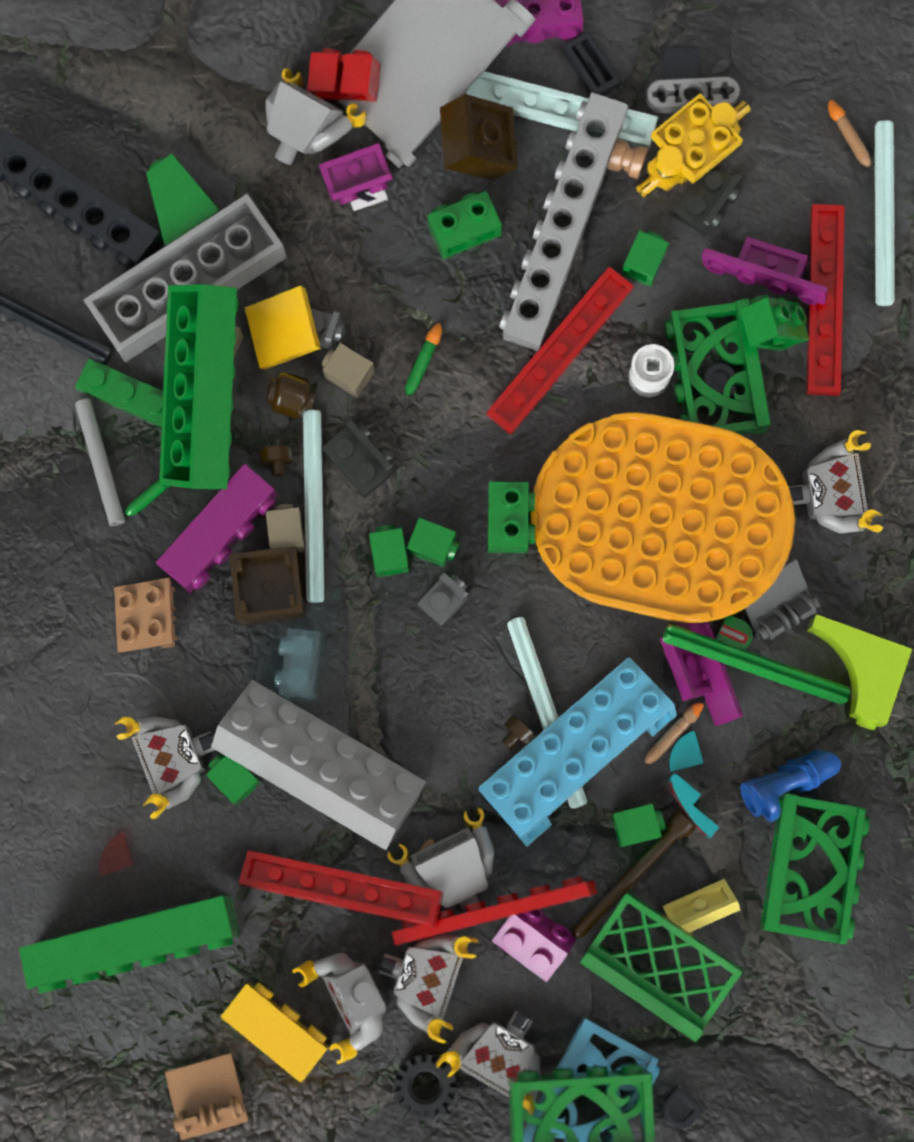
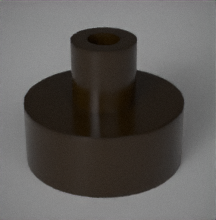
[259,445,293,477]
[501,715,536,750]

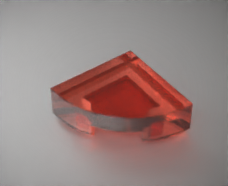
[99,833,135,877]

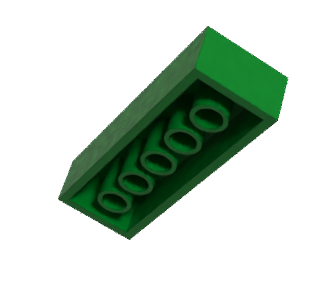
[159,284,238,489]
[19,896,241,994]

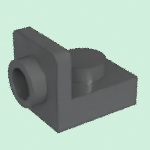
[311,309,346,350]
[417,572,468,628]

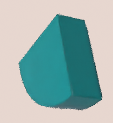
[669,731,703,772]

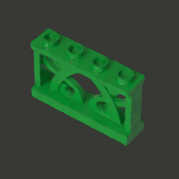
[664,299,771,435]
[759,794,870,945]
[508,1064,655,1142]

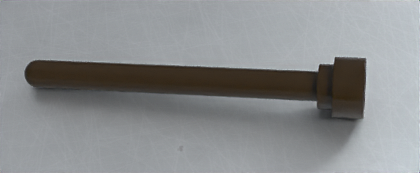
[572,810,697,938]

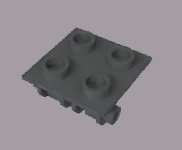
[745,558,821,641]

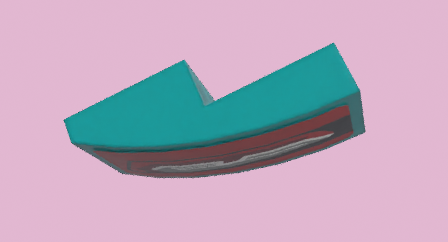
[667,773,719,839]

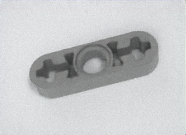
[646,77,740,113]

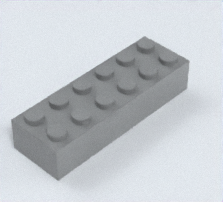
[83,194,287,363]
[211,680,426,850]

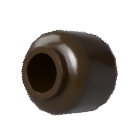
[265,373,315,418]

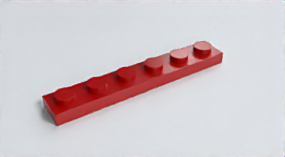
[806,204,845,396]
[486,267,634,435]
[239,850,444,928]
[392,876,597,945]

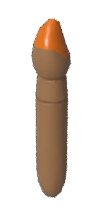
[645,703,704,764]

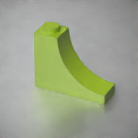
[807,614,912,730]

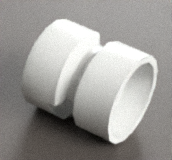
[628,344,674,397]

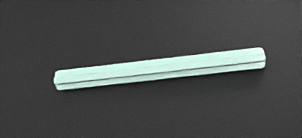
[875,120,895,306]
[303,410,324,603]
[507,617,587,809]

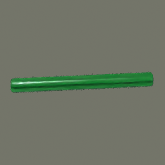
[662,624,851,705]

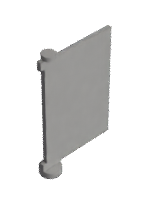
[338,0,535,168]

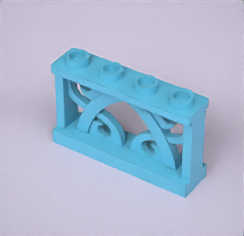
[523,1017,660,1142]

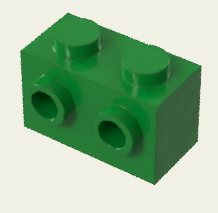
[427,191,502,260]
[740,295,809,351]
[488,482,535,553]

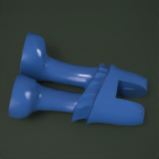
[740,749,841,822]

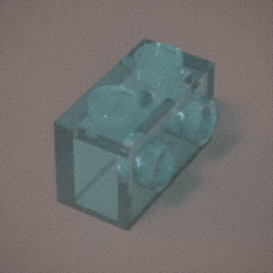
[275,628,324,703]

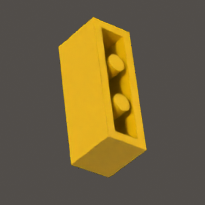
[221,982,330,1083]

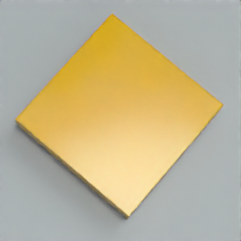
[245,286,321,370]

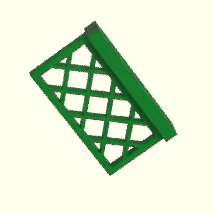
[580,891,743,1042]

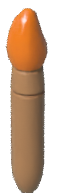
[828,100,871,167]

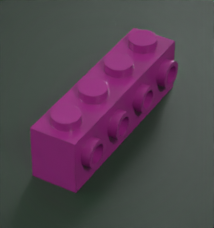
[494,0,583,47]
[156,464,277,593]

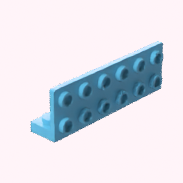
[479,658,677,847]

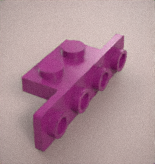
[702,237,827,305]
[660,622,743,726]

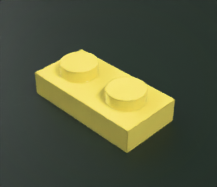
[663,879,740,938]

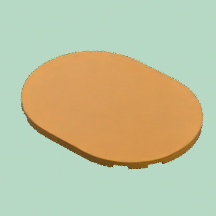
[530,412,795,623]

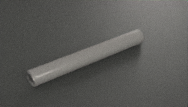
[75,399,125,526]

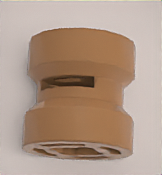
[608,138,649,179]

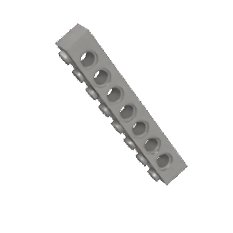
[499,92,628,351]

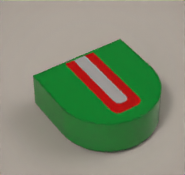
[716,615,753,650]

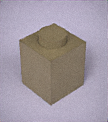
[322,343,375,398]
[266,504,305,553]

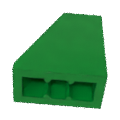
[146,153,220,246]

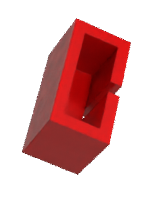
[307,49,381,102]

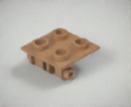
[114,578,178,653]
[165,1053,248,1141]

